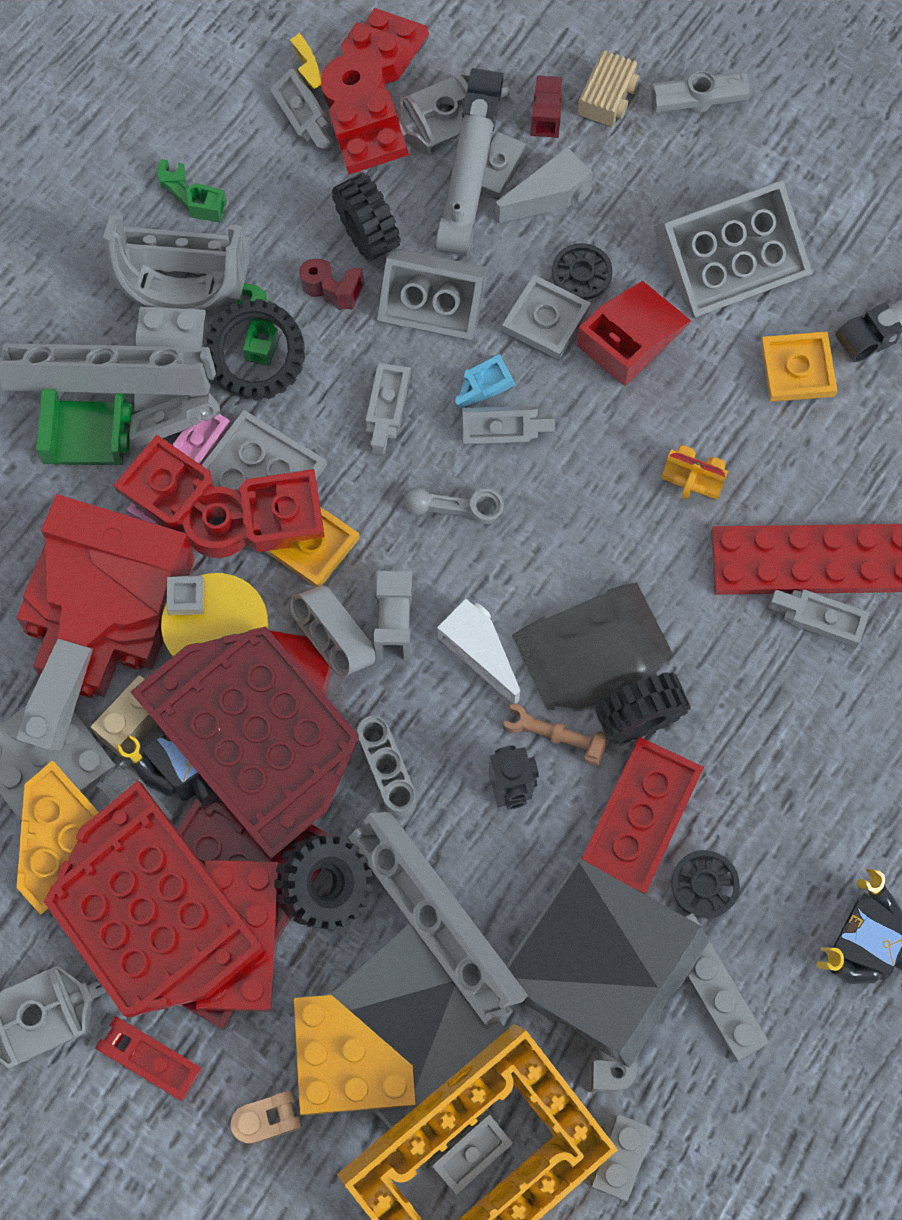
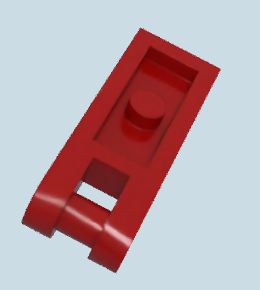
[95,1016,203,1102]

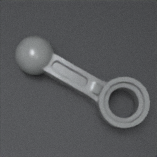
[404,488,504,524]

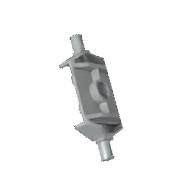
[399,73,510,156]
[0,965,107,1070]

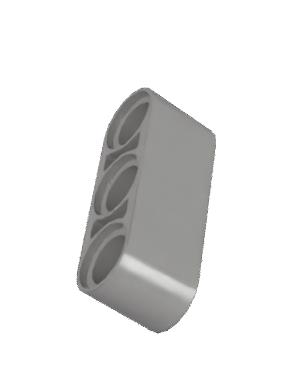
[289,585,376,677]
[357,716,416,820]

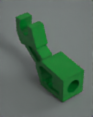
[156,159,227,223]
[237,283,279,366]

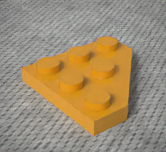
[16,760,99,915]
[294,995,416,1116]

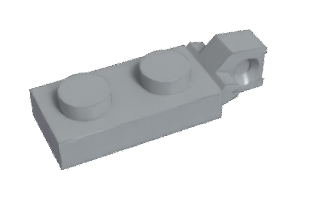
[270,68,336,151]
[366,363,411,456]
[129,392,220,448]
[462,406,555,444]
[768,589,869,648]

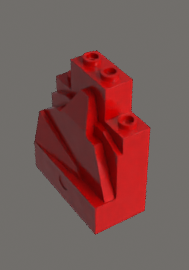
[16,494,196,698]

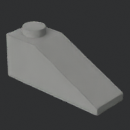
[495,147,593,223]
[16,639,93,751]

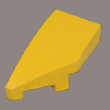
[290,33,321,89]

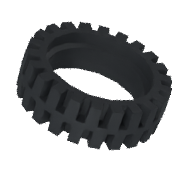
[205,299,305,401]

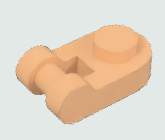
[231,1091,302,1144]

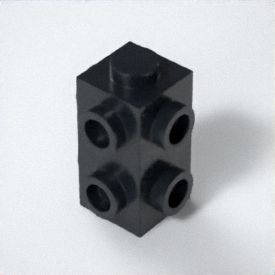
[489,745,539,809]

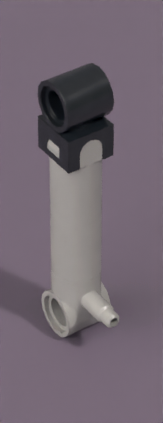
[436,68,504,255]
[835,299,902,363]

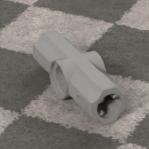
[651,71,750,113]

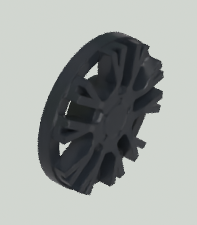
[671,850,740,919]

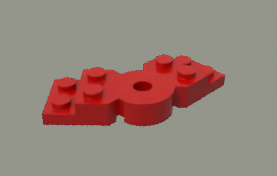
[321,8,429,175]
[113,434,325,558]

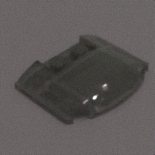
[512,582,673,711]

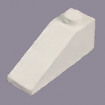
[437,599,520,704]

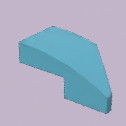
[455,354,516,408]

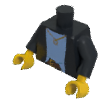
[117,735,219,806]
[816,868,902,984]

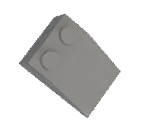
[134,307,210,414]

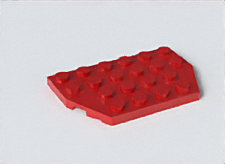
[44,781,266,1018]

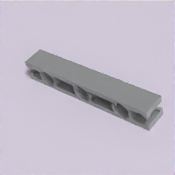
[0,343,216,395]
[348,812,528,1025]

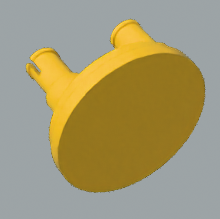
[161,573,269,657]

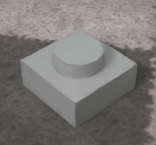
[167,576,205,615]

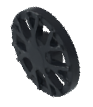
[552,243,613,300]

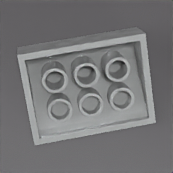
[653,180,813,318]

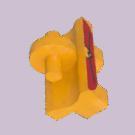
[661,445,728,500]

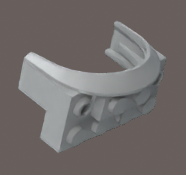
[103,215,250,313]

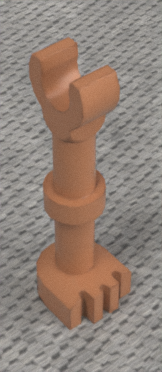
[503,704,608,767]

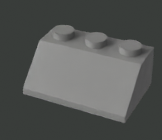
[377,248,489,340]

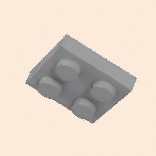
[502,274,591,360]

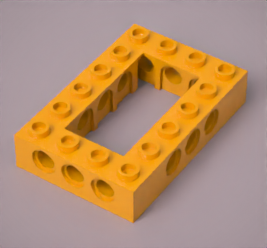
[337,1023,618,1220]

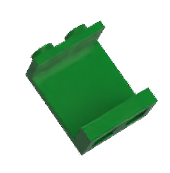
[36,389,132,465]

